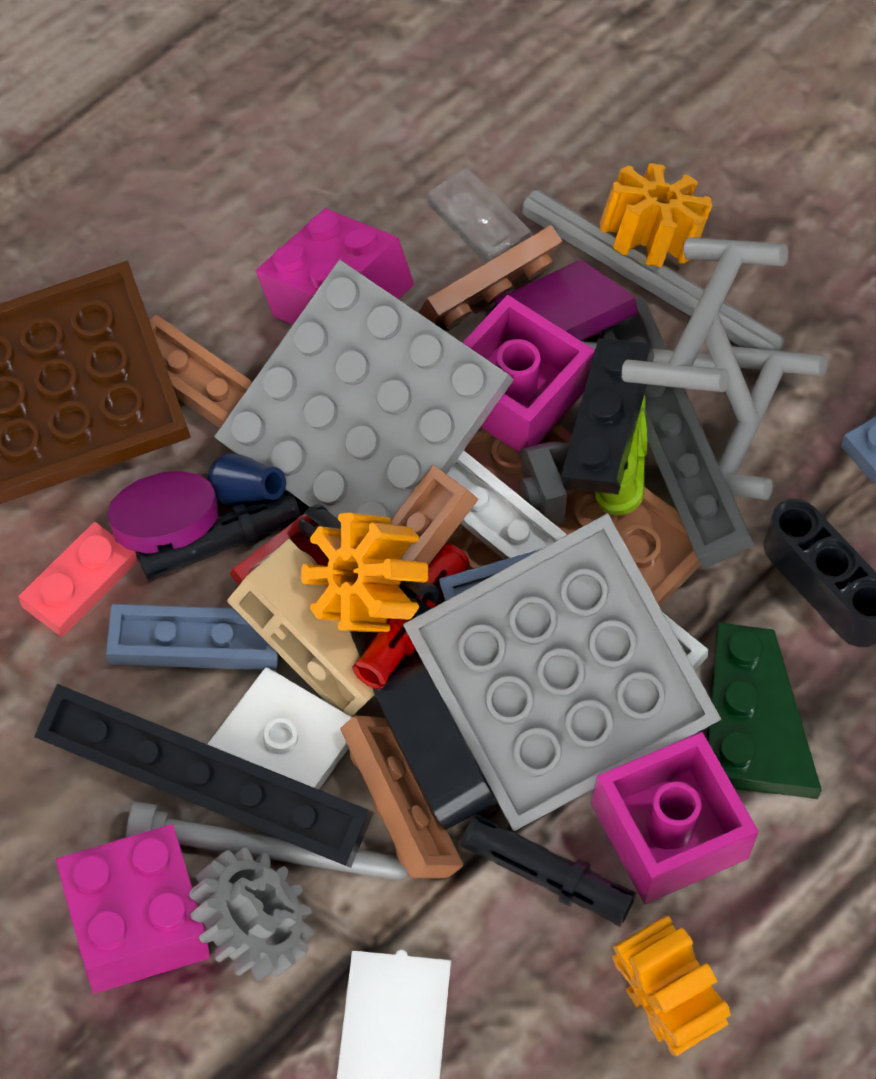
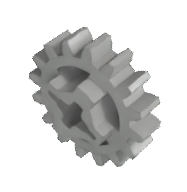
[189,848,314,980]

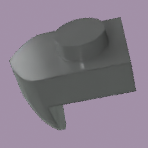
[520,442,570,525]

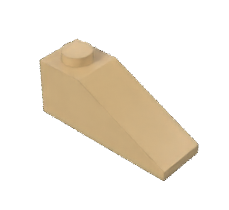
[227,539,375,717]

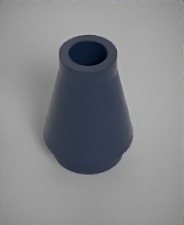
[207,452,286,506]

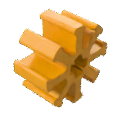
[599,163,712,267]
[301,512,428,633]
[612,915,731,1056]

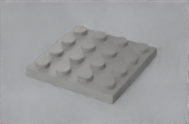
[214,259,514,519]
[403,513,721,831]

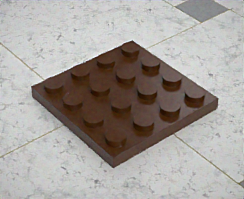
[0,260,191,504]

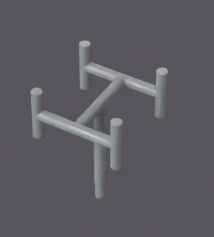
[583,237,828,500]

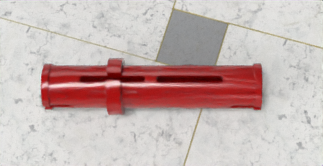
[352,544,470,689]

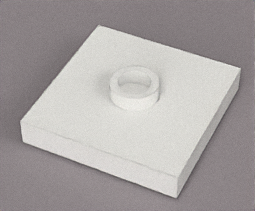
[208,667,352,789]

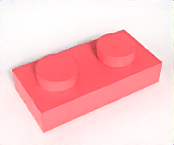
[18,521,137,637]

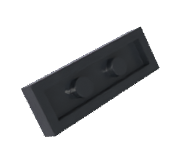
[561,338,654,495]

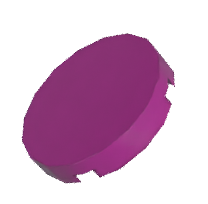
[107,471,218,553]

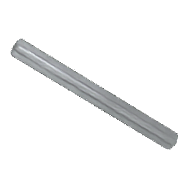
[522,190,785,351]

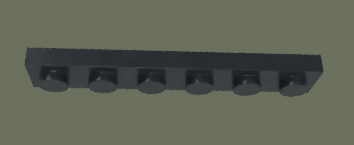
[34,684,374,868]

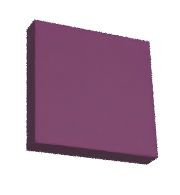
[494,259,638,341]

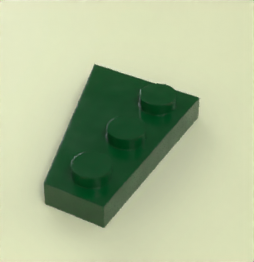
[707,623,822,799]

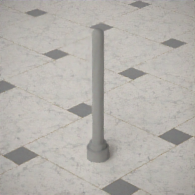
[126,801,409,880]

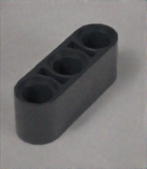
[764,499,876,647]
[372,658,498,830]

